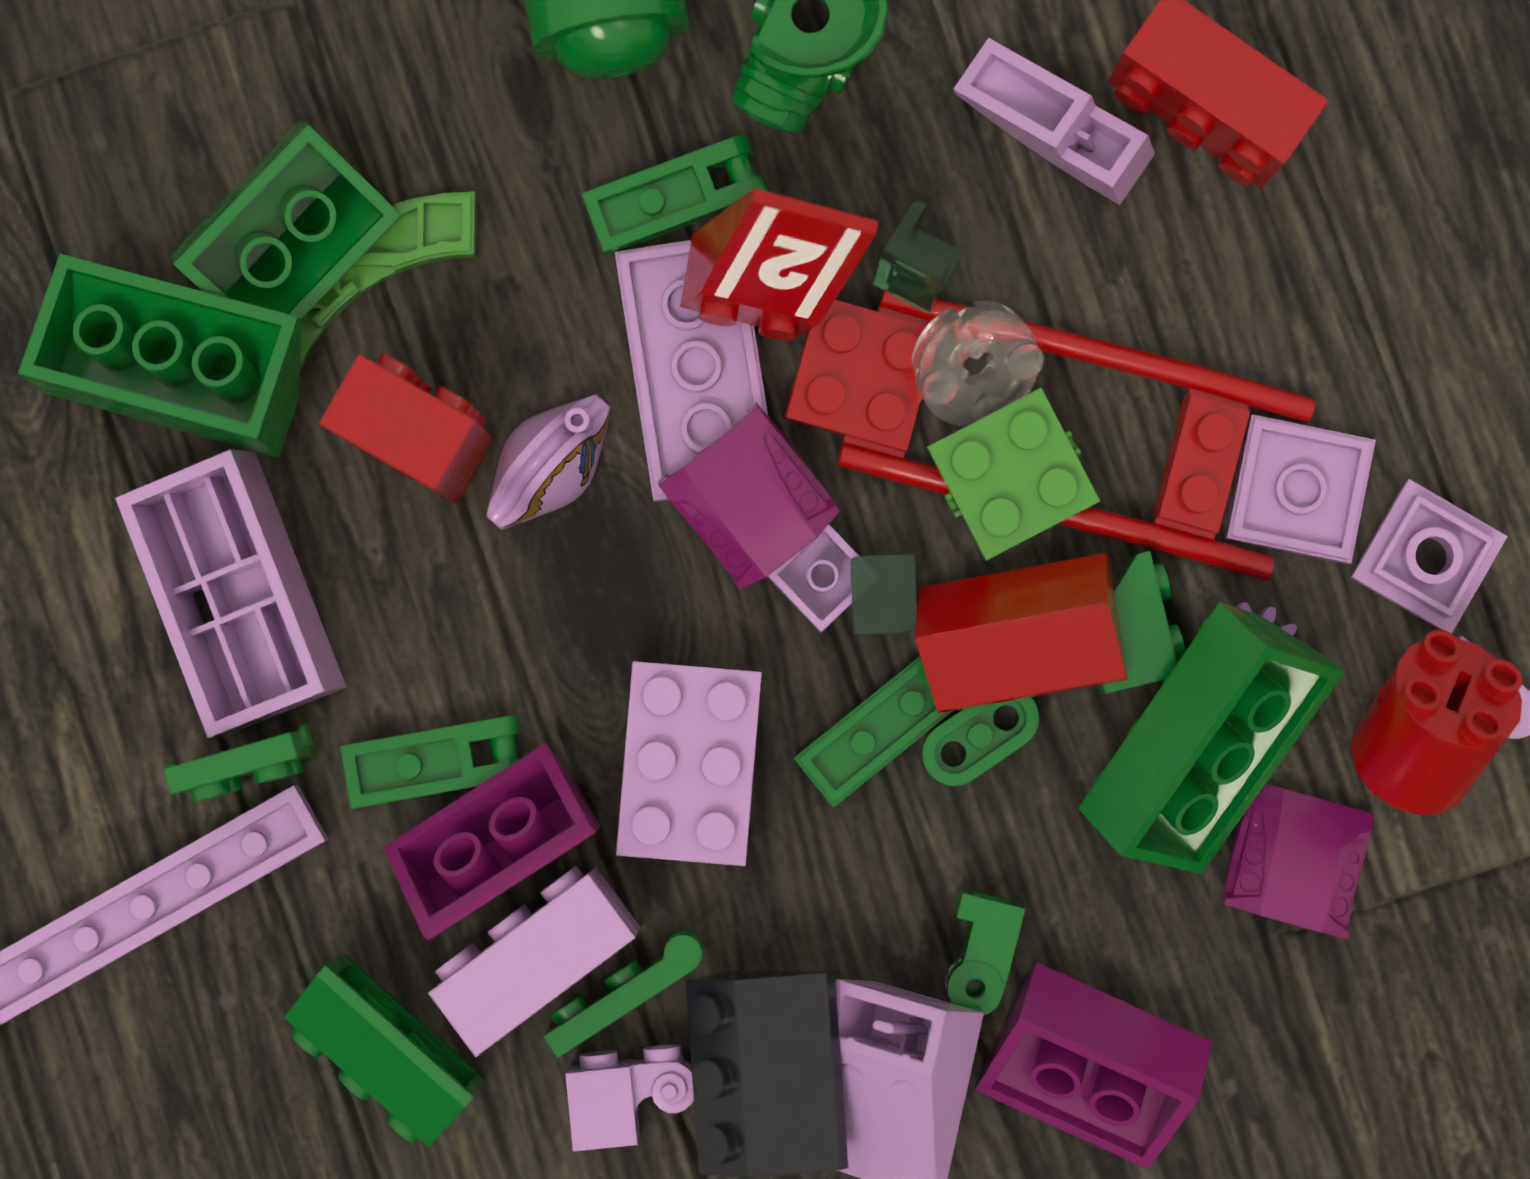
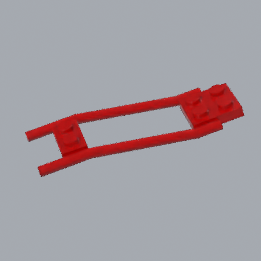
[783,283,1316,580]

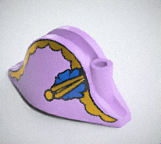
[486,394,612,530]

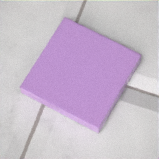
[1224,415,1376,565]

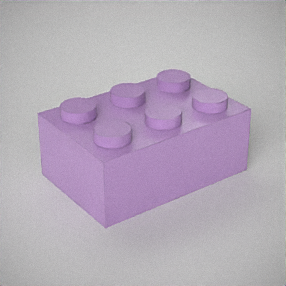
[616,661,762,866]
[429,866,641,1057]

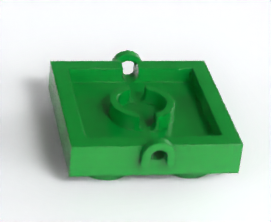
[163,724,318,802]

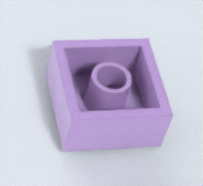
[768,524,879,633]

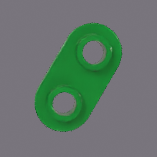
[921,697,1039,786]

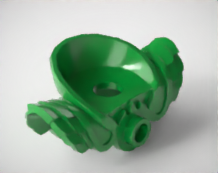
[732,0,889,133]

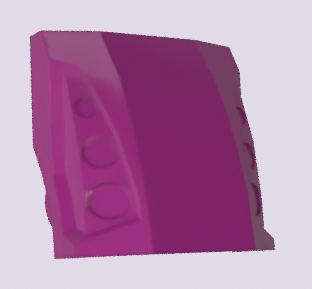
[658,403,840,589]
[1220,784,1374,940]

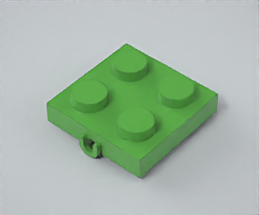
[926,388,1100,561]

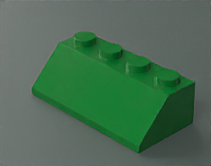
[18,254,301,458]
[1078,602,1345,874]

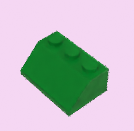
[169,120,401,319]
[284,954,486,1147]

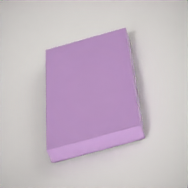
[615,240,768,502]

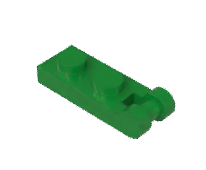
[581,134,769,256]
[340,714,521,809]
[543,930,703,1058]

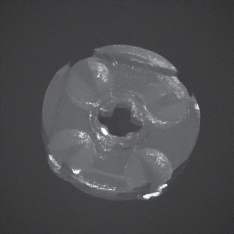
[912,300,1044,427]

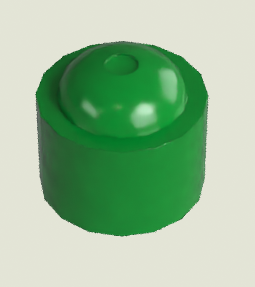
[524,0,689,80]

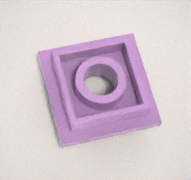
[1350,479,1508,633]

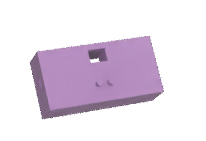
[115,449,347,738]

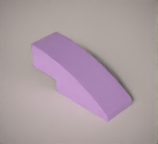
[953,38,1155,205]

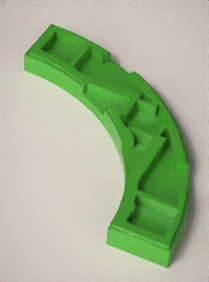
[284,191,477,443]

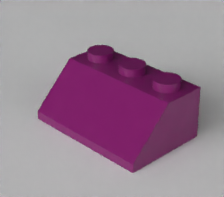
[383,743,600,940]
[975,962,1213,1169]

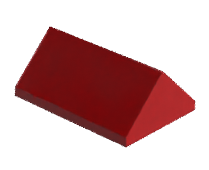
[915,553,1128,713]

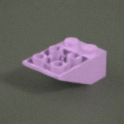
[835,979,984,1179]

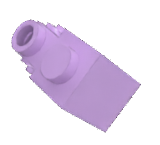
[565,1044,694,1151]

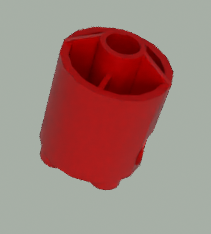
[1350,630,1523,815]

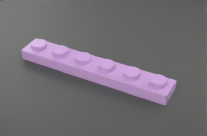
[0,785,329,1026]

